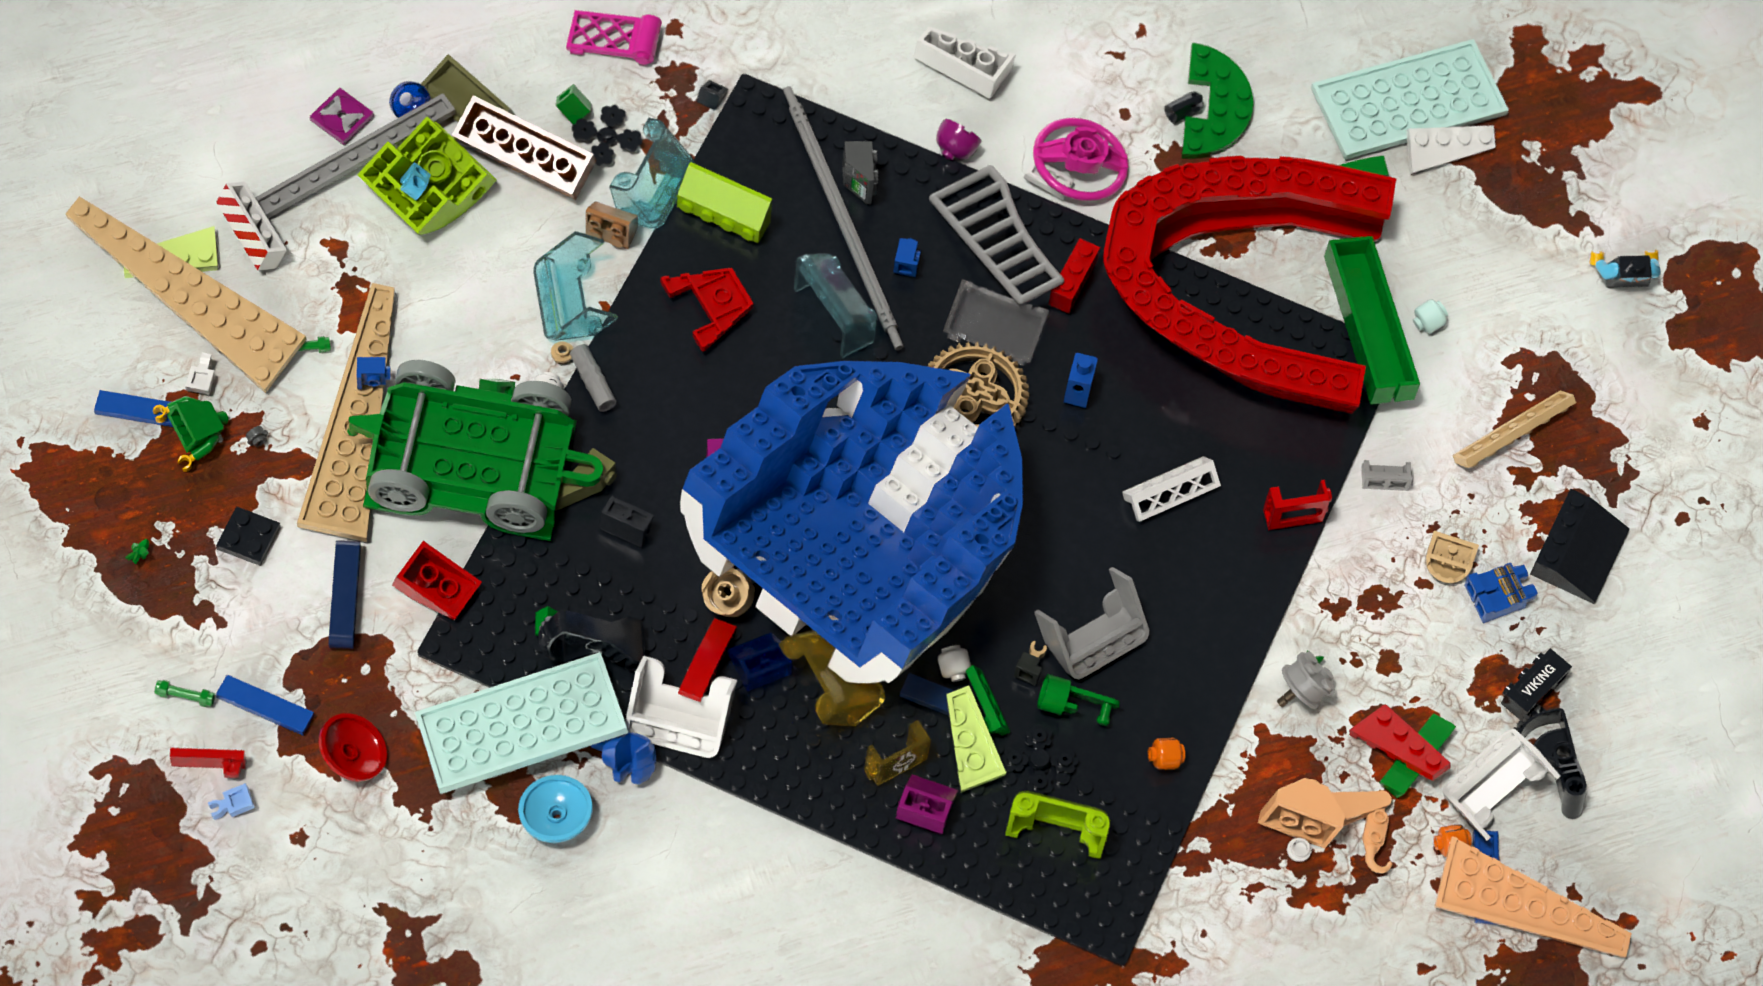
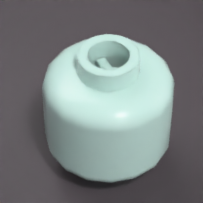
[1413,299,1448,333]

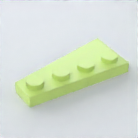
[124,226,218,278]
[946,686,1006,793]

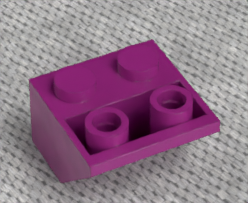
[896,775,958,834]

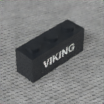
[1501,648,1572,721]

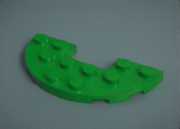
[1181,42,1253,159]

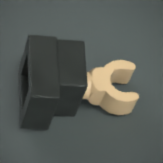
[1014,641,1047,686]

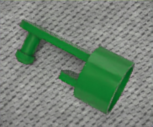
[1037,674,1120,726]

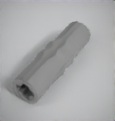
[570,344,616,412]

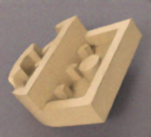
[1425,531,1479,583]

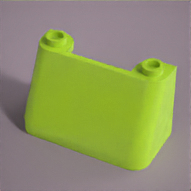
[1005,791,1110,859]

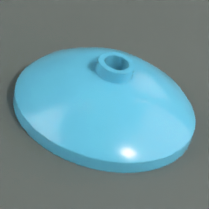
[518,775,593,843]

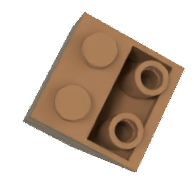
[586,201,638,249]

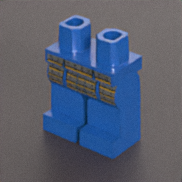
[1464,562,1538,623]

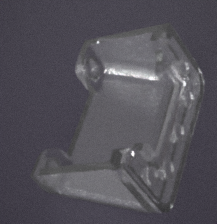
[943,279,1051,366]

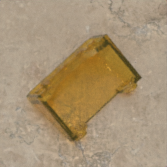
[779,630,885,726]

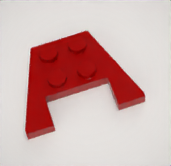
[660,268,753,352]

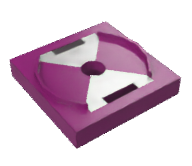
[309,88,374,145]

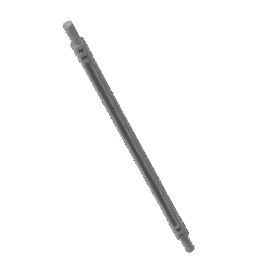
[783,86,904,350]

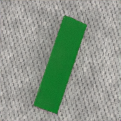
[1379,713,1456,798]

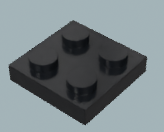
[216,506,281,566]

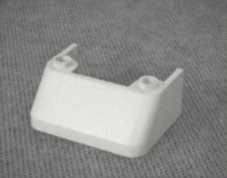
[1442,729,1560,841]

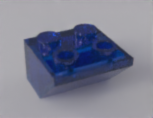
[727,633,792,692]

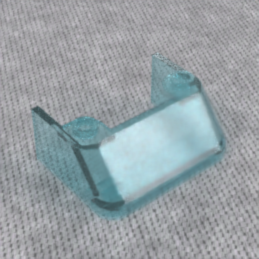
[533,231,618,341]
[794,254,877,358]

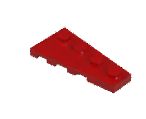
[1349,704,1451,781]

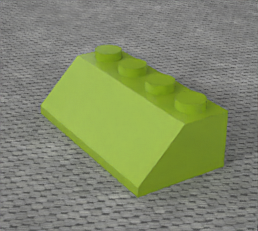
[677,162,772,243]

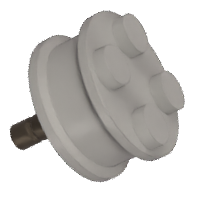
[1277,651,1335,709]

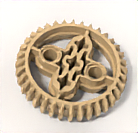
[928,341,1029,427]

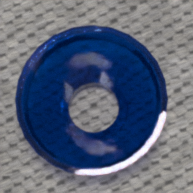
[389,81,430,118]

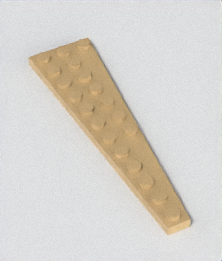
[66,196,307,393]
[297,283,395,542]

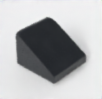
[696,80,728,110]

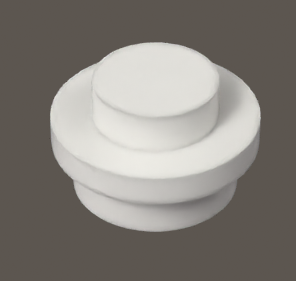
[1287,838,1311,862]

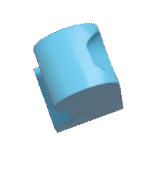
[400,162,431,201]

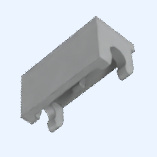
[1361,460,1412,491]

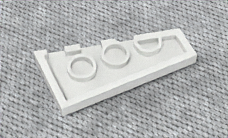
[1406,126,1495,174]

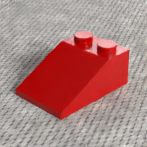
[392,540,482,620]

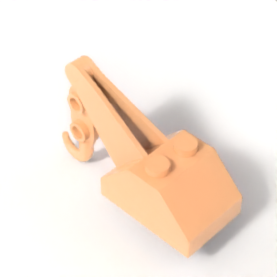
[1258,778,1392,873]

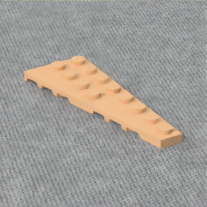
[1434,836,1631,958]

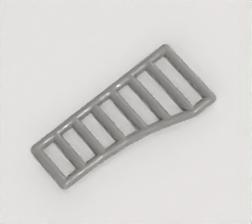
[929,165,1064,305]

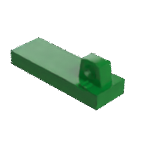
[966,665,1010,736]

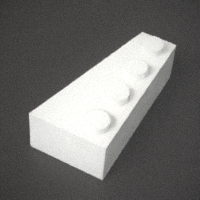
[914,27,1016,99]

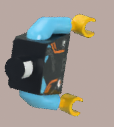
[1589,250,1661,288]

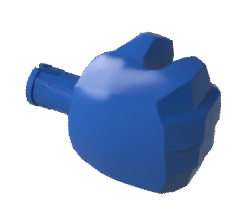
[590,732,656,784]

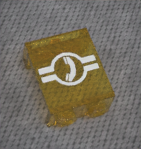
[864,720,931,786]

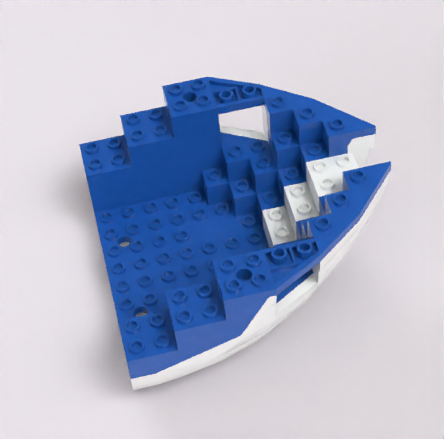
[680,361,1023,683]

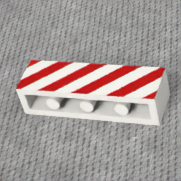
[216,182,287,271]

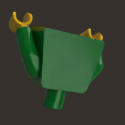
[153,396,228,472]

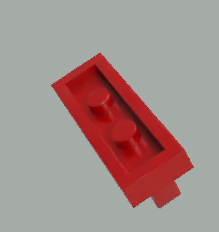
[169,748,246,778]

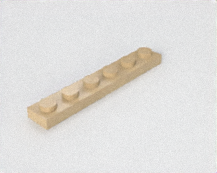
[1452,391,1576,468]

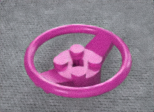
[1033,118,1128,201]

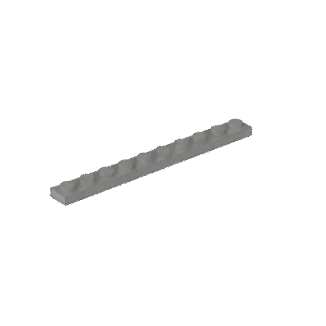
[255,93,456,218]

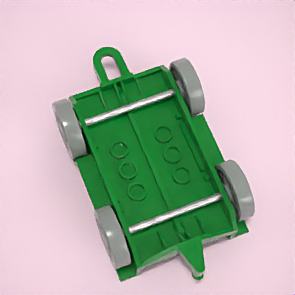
[347,360,603,541]

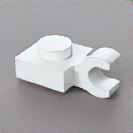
[185,352,215,395]

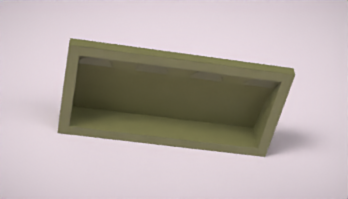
[418,54,515,123]

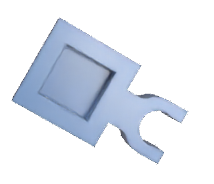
[208,783,255,820]

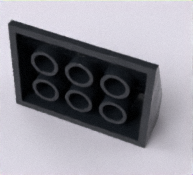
[1530,488,1630,604]

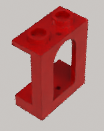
[1263,480,1332,530]

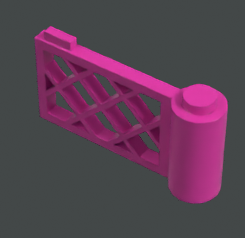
[566,10,662,65]

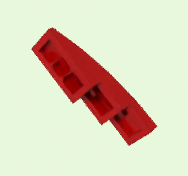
[678,618,737,702]

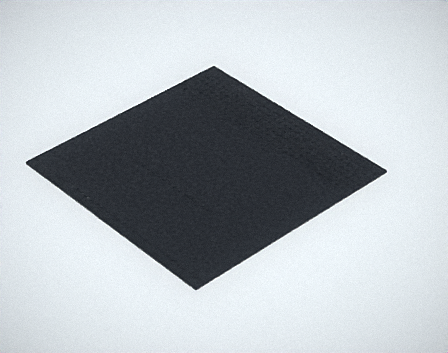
[417,74,1380,967]

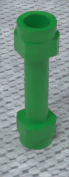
[298,336,331,353]
[154,680,215,707]

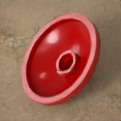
[319,713,387,782]

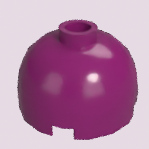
[936,119,982,161]

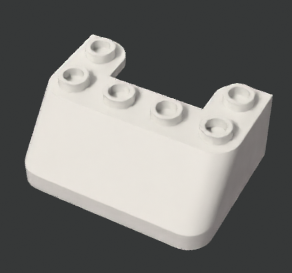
[625,656,737,758]

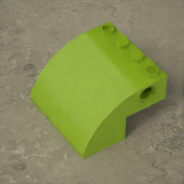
[357,116,497,235]

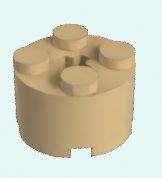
[702,568,755,617]

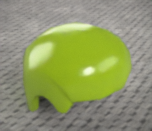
[418,150,452,185]

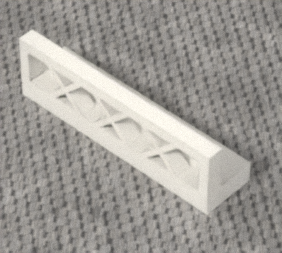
[1122,456,1221,522]

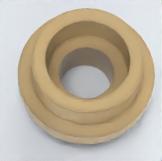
[551,341,573,364]

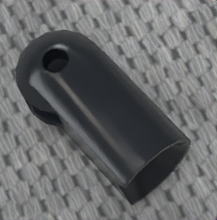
[1164,91,1203,124]

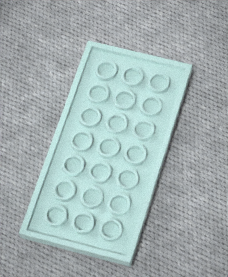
[1311,39,1508,160]
[415,652,628,794]

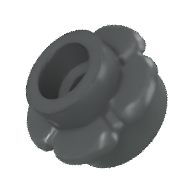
[246,426,268,447]

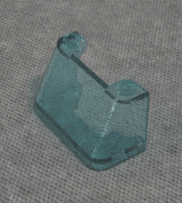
[609,117,694,229]

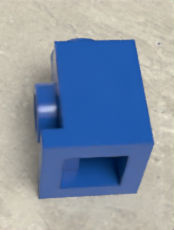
[893,238,921,277]
[357,357,391,389]

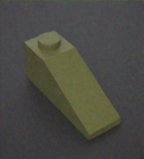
[555,448,617,511]

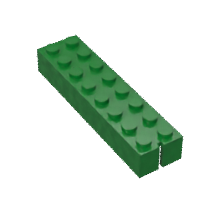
[1324,236,1420,404]

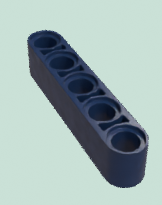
[329,540,361,649]

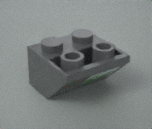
[842,141,878,204]

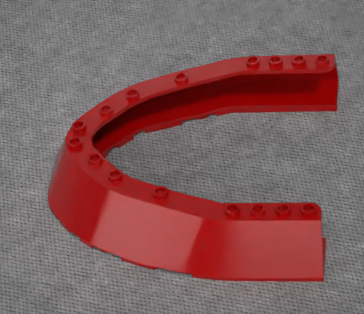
[1103,156,1397,414]

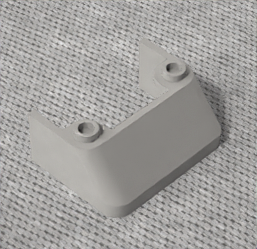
[1034,567,1149,679]

